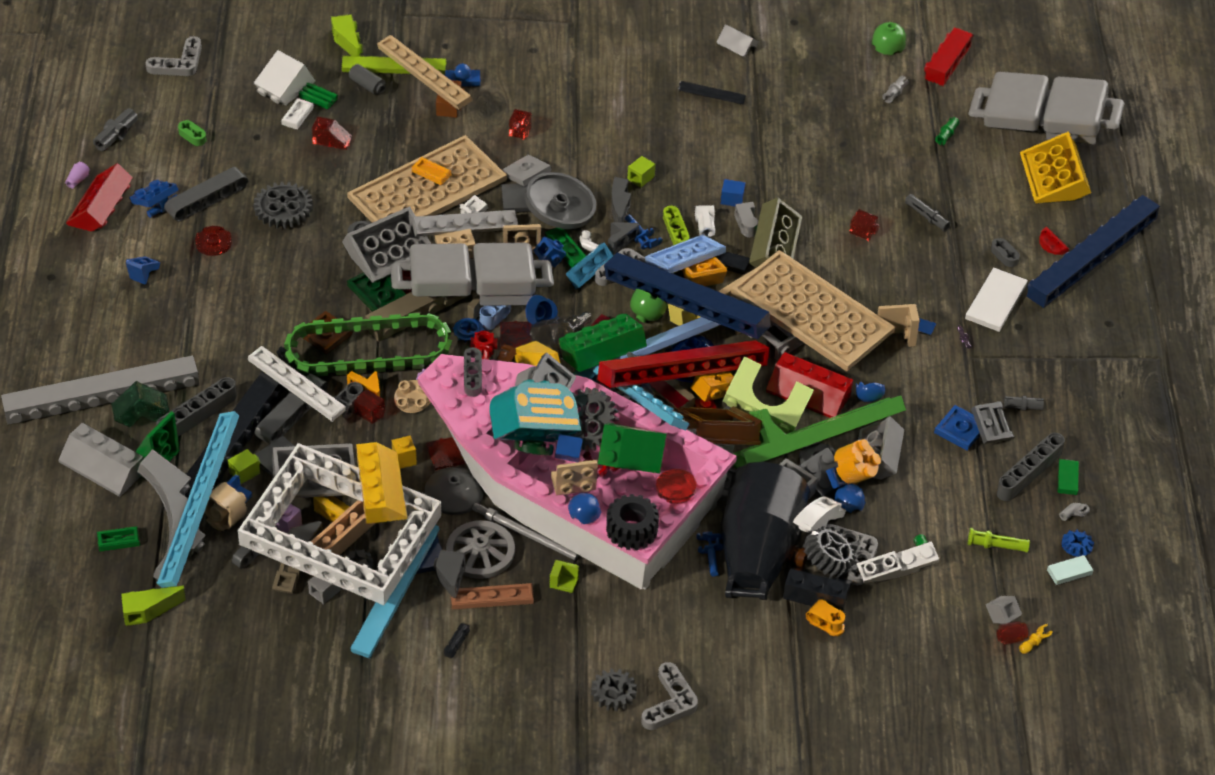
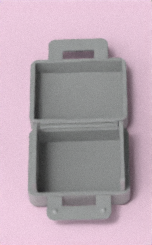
[968,72,1124,144]
[391,243,554,306]

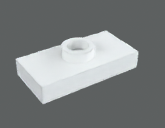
[281,98,313,130]

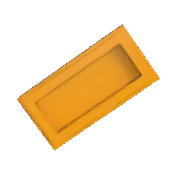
[412,157,451,185]

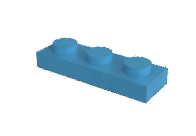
[566,242,613,289]

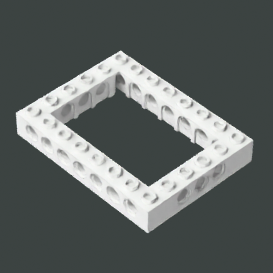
[238,443,441,605]

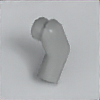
[1059,503,1090,521]

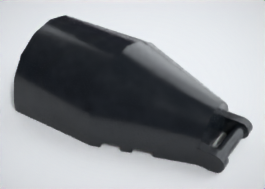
[721,462,811,600]

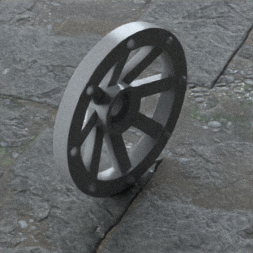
[446,521,515,579]

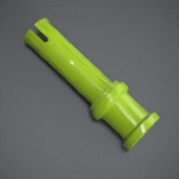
[967,528,1030,553]

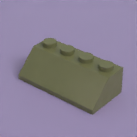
[749,198,802,268]

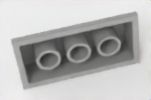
[59,423,144,497]

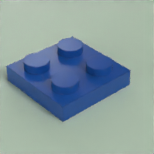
[934,405,980,451]

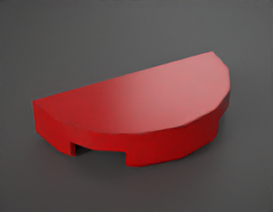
[1039,227,1069,255]

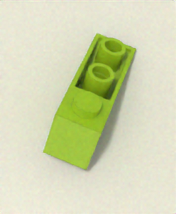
[331,15,363,56]
[122,585,186,626]

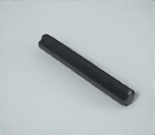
[678,81,746,104]

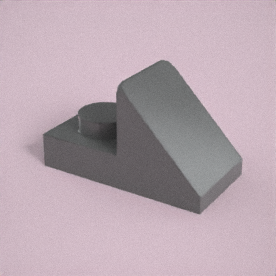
[608,222,639,255]

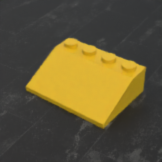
[1020,131,1091,203]

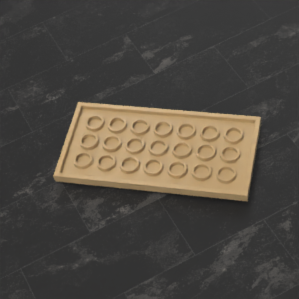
[347,135,507,223]
[731,250,895,371]

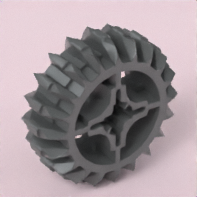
[803,526,856,577]

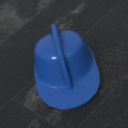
[525,295,558,329]

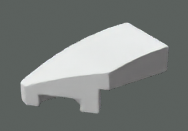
[460,195,488,214]

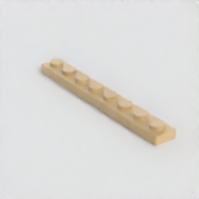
[377,35,472,110]

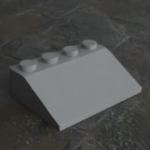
[342,206,431,283]
[272,443,355,498]

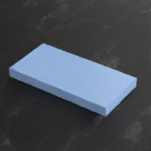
[645,234,726,273]

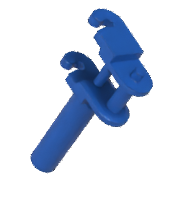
[625,215,663,250]
[696,532,723,577]

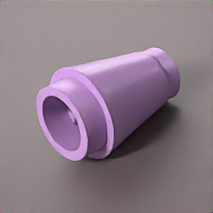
[65,162,90,188]

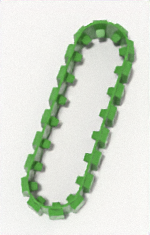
[284,313,452,377]

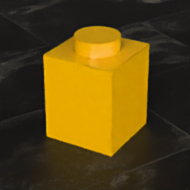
[392,436,417,469]

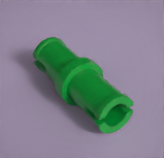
[935,117,960,145]

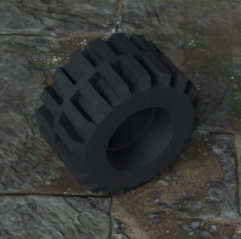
[606,494,659,550]

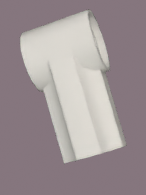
[695,205,715,238]

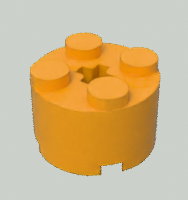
[834,439,881,484]

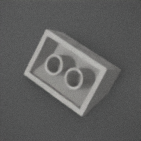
[858,416,904,480]

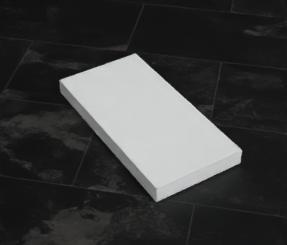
[965,268,1028,332]

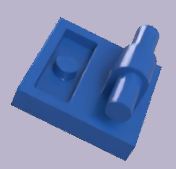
[129,180,179,218]

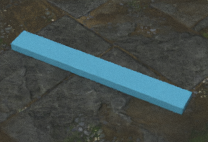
[351,525,439,659]

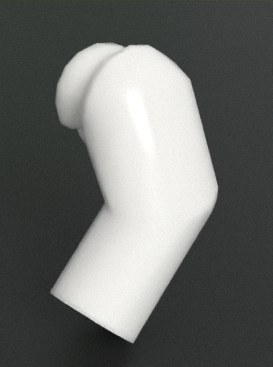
[580,230,598,251]

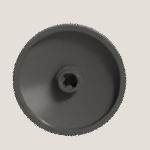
[525,172,596,229]

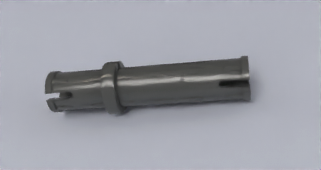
[905,194,951,232]

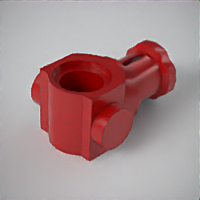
[470,331,498,360]

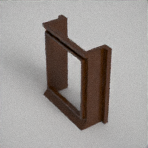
[672,406,762,445]

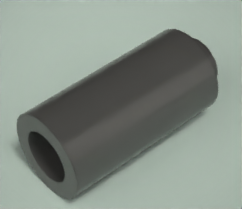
[349,64,386,95]

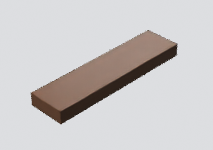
[451,583,534,610]

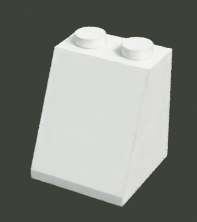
[254,50,315,105]

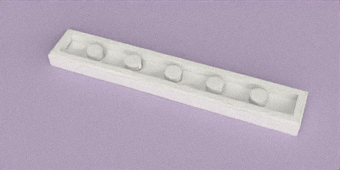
[248,346,346,422]

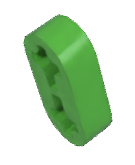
[178,120,207,146]

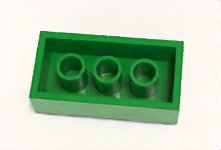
[559,314,647,372]

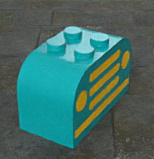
[489,380,581,442]

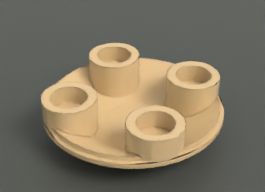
[394,380,430,413]

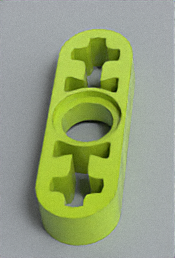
[663,206,689,245]

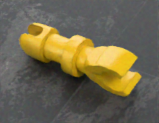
[1019,624,1053,654]

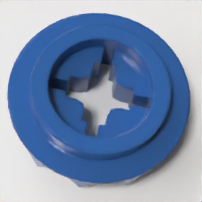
[453,318,483,343]
[1061,529,1094,557]

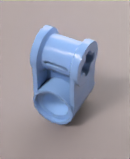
[479,305,511,331]

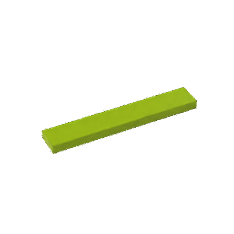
[342,56,446,75]

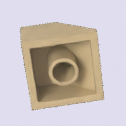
[503,224,541,253]

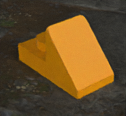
[347,371,380,405]

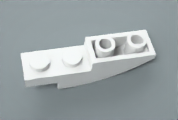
[793,496,846,532]
[857,542,939,583]

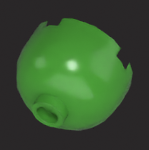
[872,22,906,55]
[630,289,668,323]

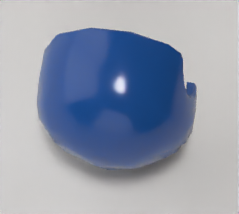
[855,382,885,403]
[834,484,866,513]
[568,493,601,524]

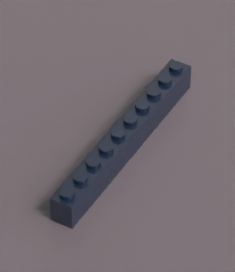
[1027,195,1160,308]
[604,252,771,339]

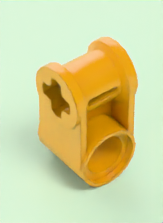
[806,599,845,636]

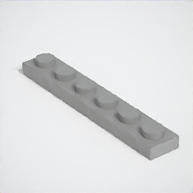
[411,210,518,237]

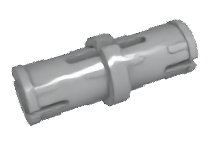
[883,76,908,103]

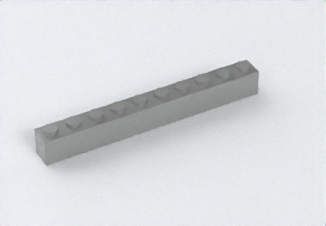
[1,355,199,425]

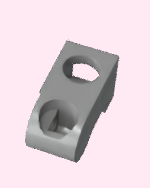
[735,202,758,237]

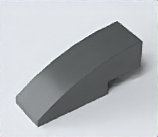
[611,177,631,222]

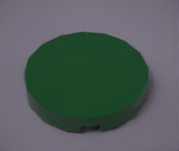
[513,441,554,455]

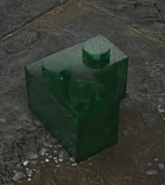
[112,381,170,428]

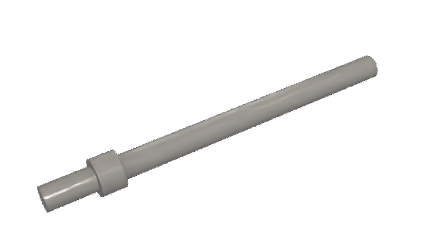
[472,503,579,561]

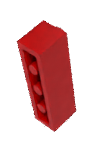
[924,27,973,86]

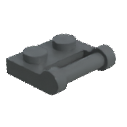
[971,402,1015,444]

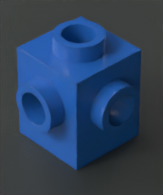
[533,237,566,267]

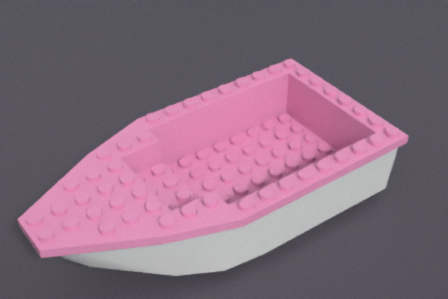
[418,354,737,590]

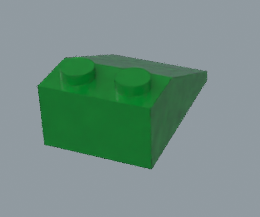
[136,411,180,462]
[598,423,667,474]

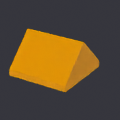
[682,257,727,286]

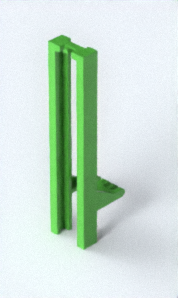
[732,395,906,469]

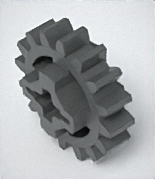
[591,668,637,711]

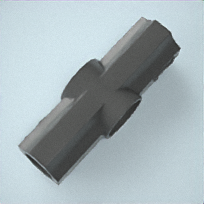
[93,108,138,151]

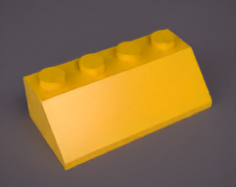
[356,442,407,524]

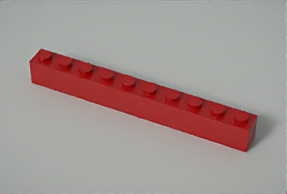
[598,340,769,388]

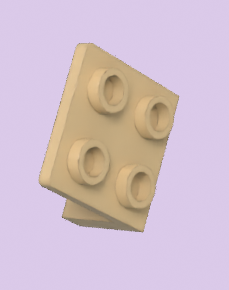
[877,304,920,347]
[551,460,598,495]

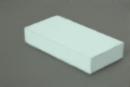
[1047,555,1093,585]

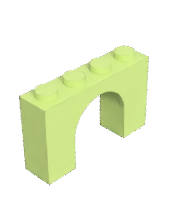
[723,356,814,433]

